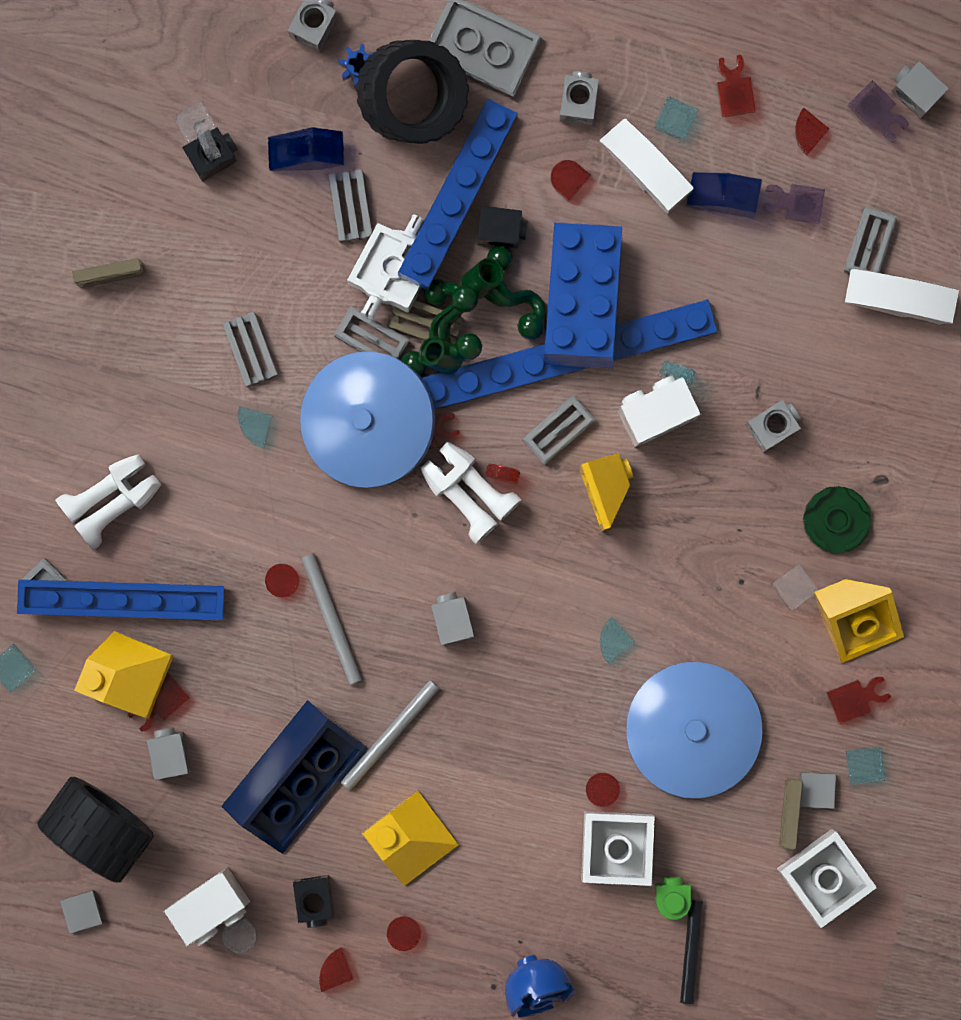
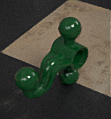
[452,245,546,340]
[402,279,483,376]

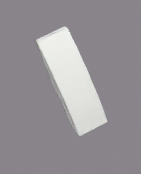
[599,118,694,214]
[845,269,959,324]

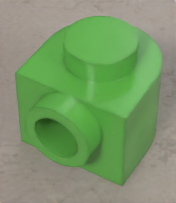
[655,877,691,920]

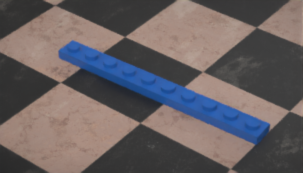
[422,300,717,410]

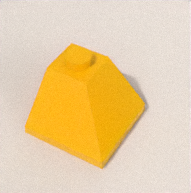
[579,453,633,532]
[814,579,904,663]
[74,631,174,719]
[362,791,459,886]

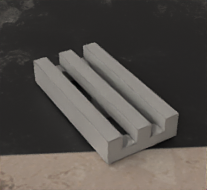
[329,169,372,243]
[843,206,897,274]
[334,306,409,359]
[222,311,278,387]
[522,395,595,465]

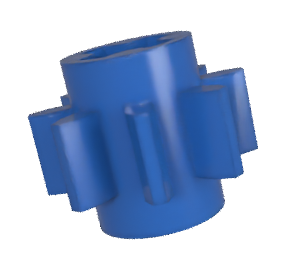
[338,44,375,88]

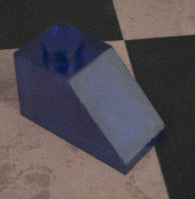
[268,127,344,171]
[686,172,762,219]

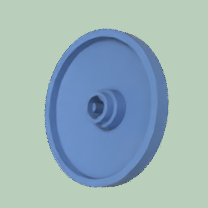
[300,352,435,488]
[626,662,763,798]

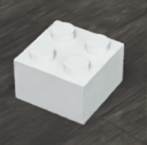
[618,375,701,448]
[581,811,655,886]
[777,829,877,928]
[164,868,250,946]

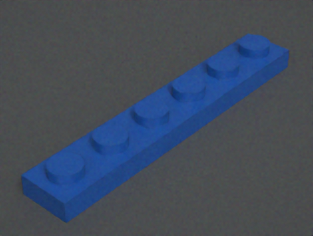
[397,98,518,291]
[17,579,224,620]

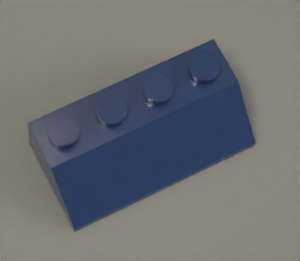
[221,700,368,854]

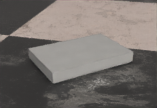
[429,0,542,98]

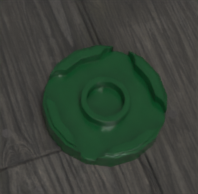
[803,486,871,554]

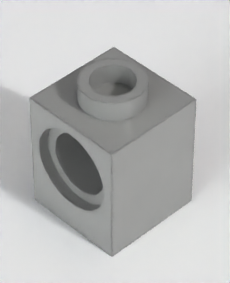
[288,0,338,53]
[891,61,949,119]
[559,71,599,125]
[745,400,801,452]
[431,592,474,645]
[147,727,191,780]

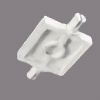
[347,215,425,320]

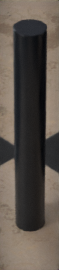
[680,900,703,1004]

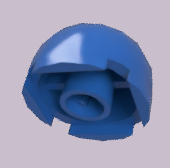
[504,955,575,1018]

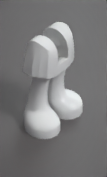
[420,442,522,544]
[55,454,161,551]

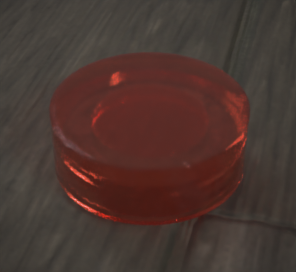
[485,464,520,484]
[265,564,300,598]
[585,772,620,807]
[387,916,421,951]

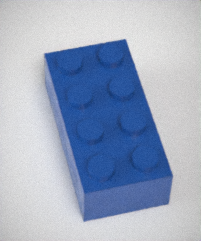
[544,223,622,369]

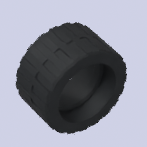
[356,40,469,144]
[37,777,154,883]

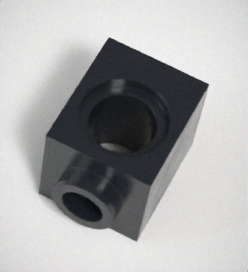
[182,127,238,181]
[478,206,528,249]
[293,875,334,928]

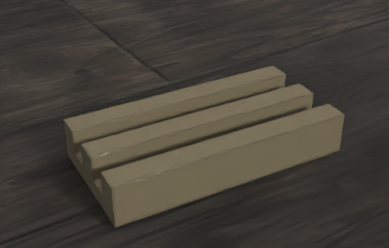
[72,258,145,288]
[389,301,464,344]
[779,778,802,849]

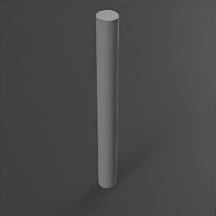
[301,554,362,685]
[340,680,440,791]

